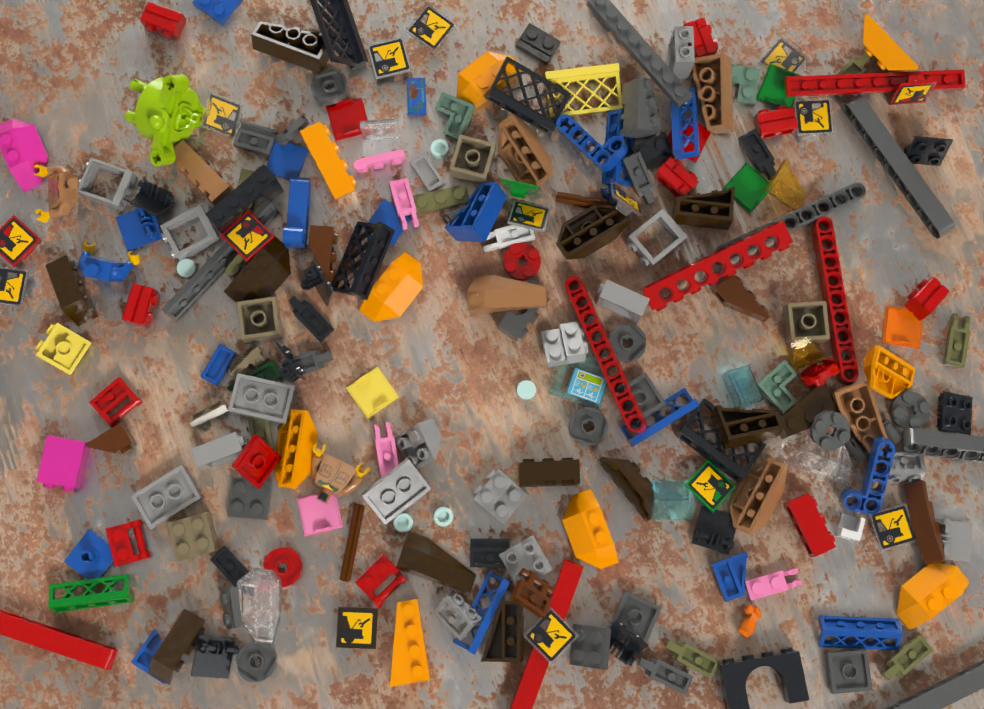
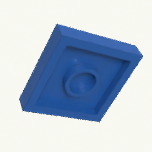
[64,529,113,580]

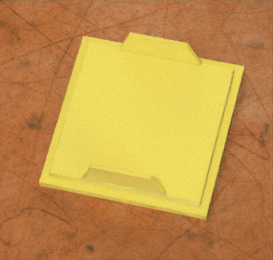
[346,366,399,419]

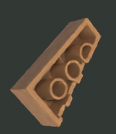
[692,53,733,134]
[174,140,234,206]

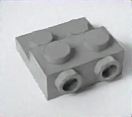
[541,321,589,367]
[473,469,528,525]

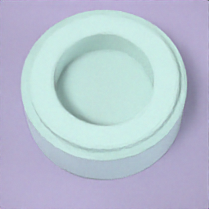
[430,139,449,159]
[177,259,197,279]
[517,380,536,400]
[434,507,453,527]
[393,513,413,533]

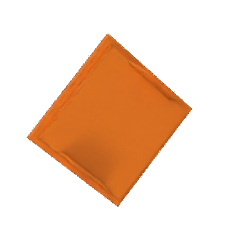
[882,306,923,349]

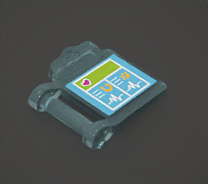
[548,357,611,410]

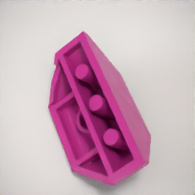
[0,119,49,192]

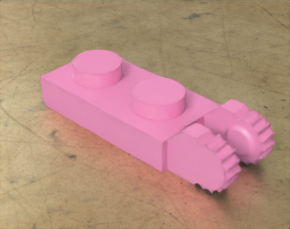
[353,149,406,173]
[389,178,419,230]
[373,422,399,479]
[744,568,802,601]

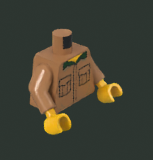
[34,165,79,223]
[311,442,370,504]

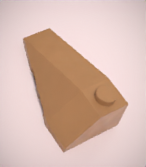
[467,275,548,314]
[833,380,888,458]

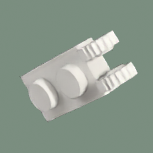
[483,225,535,252]

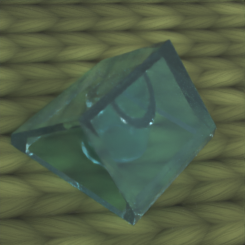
[722,364,764,409]
[651,481,694,520]

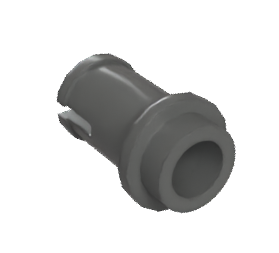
[444,204,465,224]
[882,419,902,444]
[845,437,869,463]

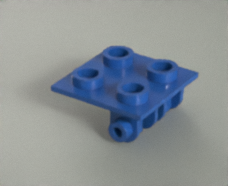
[116,207,163,251]

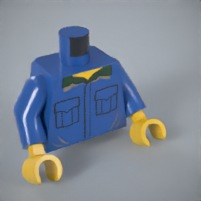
[78,240,140,282]

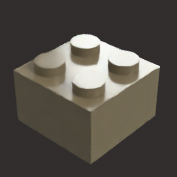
[449,134,496,184]
[237,296,283,344]
[782,301,830,345]
[168,512,220,562]

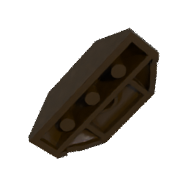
[556,205,631,260]
[223,235,291,303]
[597,457,654,522]

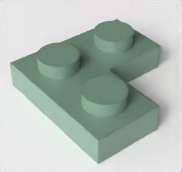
[732,64,761,106]
[435,92,476,139]
[755,360,797,414]

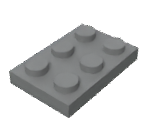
[228,373,295,424]
[361,458,432,525]
[131,465,203,530]

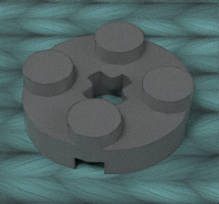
[311,70,349,106]
[275,115,310,147]
[609,324,646,363]
[890,391,931,430]
[569,407,608,446]
[810,410,851,450]
[236,641,277,682]

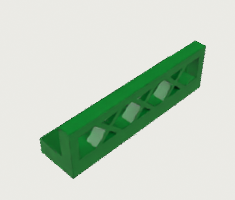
[48,574,134,613]

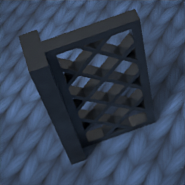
[310,0,369,70]
[484,56,571,134]
[332,221,395,300]
[675,398,766,483]

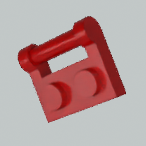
[89,377,143,428]
[105,519,151,567]
[355,554,408,608]

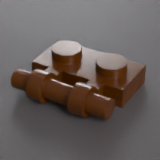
[511,568,554,618]

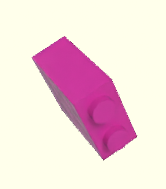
[36,435,90,492]

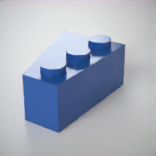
[445,182,507,242]

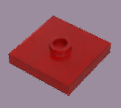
[231,434,282,489]

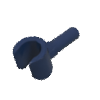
[600,184,616,206]

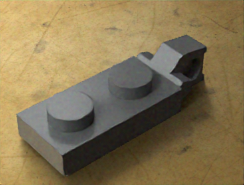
[621,152,655,205]
[278,350,334,381]
[637,657,694,695]

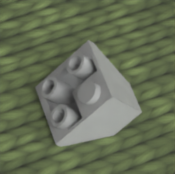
[394,418,441,469]

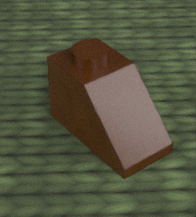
[86,423,137,455]

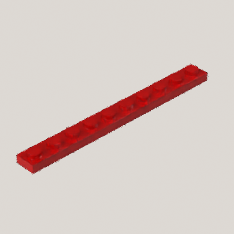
[784,69,966,97]

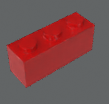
[784,493,836,557]

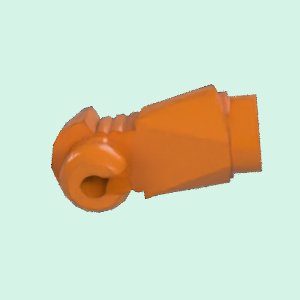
[737,604,762,639]

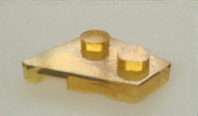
[765,160,807,211]
[789,337,826,370]

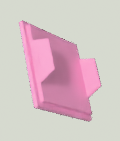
[297,493,343,536]

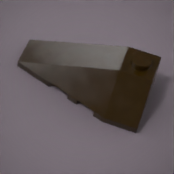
[396,531,476,594]

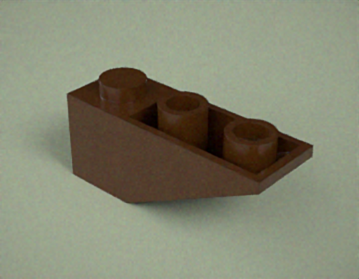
[309,225,338,283]
[712,275,770,322]

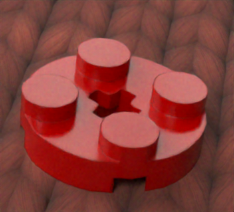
[503,242,541,281]
[800,358,840,387]
[263,548,304,587]

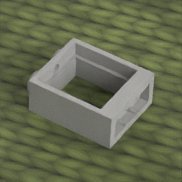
[668,26,695,79]
[78,157,138,211]
[160,204,221,261]
[627,209,688,269]
[595,280,650,323]
[191,432,249,470]

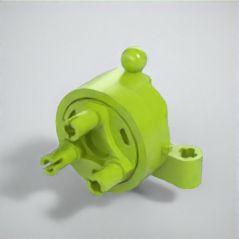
[124,74,206,167]

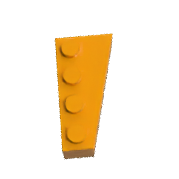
[300,121,357,201]
[390,598,431,687]

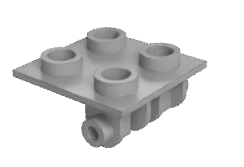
[935,519,973,562]
[499,535,553,585]

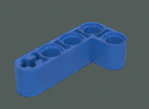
[556,114,628,172]
[283,177,311,249]
[840,437,895,515]

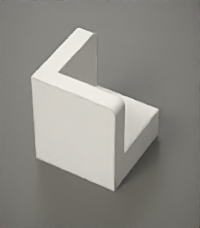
[835,514,865,542]

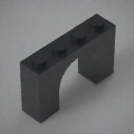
[205,164,284,234]
[718,647,809,709]

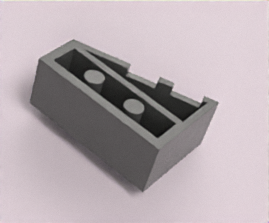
[620,77,661,140]

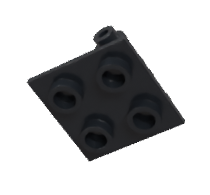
[904,136,953,166]
[123,180,176,216]
[300,261,333,306]
[276,342,306,382]
[936,391,973,435]
[691,506,736,555]
[608,621,648,666]
[191,635,239,679]

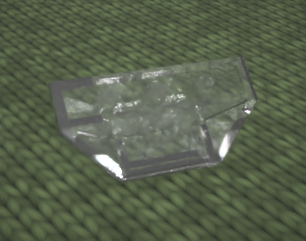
[776,432,855,488]
[237,568,281,644]

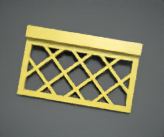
[544,63,623,118]

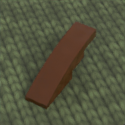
[904,480,945,565]

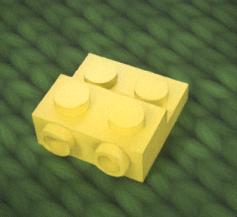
[35,322,92,375]

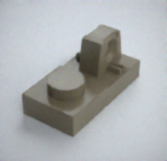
[227,344,265,380]
[189,398,228,434]

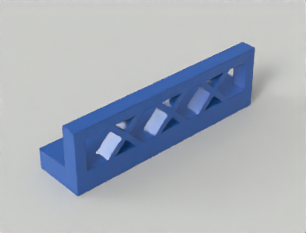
[670,88,700,160]
[602,109,634,187]
[620,388,700,447]
[454,571,510,655]
[818,616,903,650]

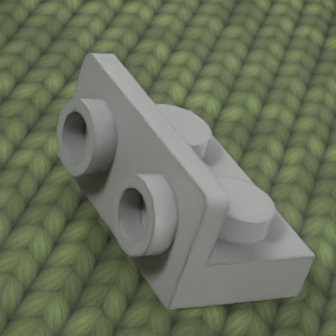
[884,452,927,484]
[433,592,482,641]

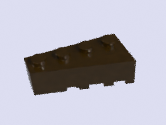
[251,21,333,74]

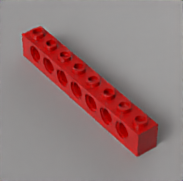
[641,220,793,311]

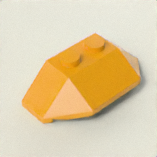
[863,14,920,71]
[456,51,523,109]
[359,252,423,322]
[863,345,916,399]
[273,409,318,489]
[562,489,619,569]
[896,563,969,630]

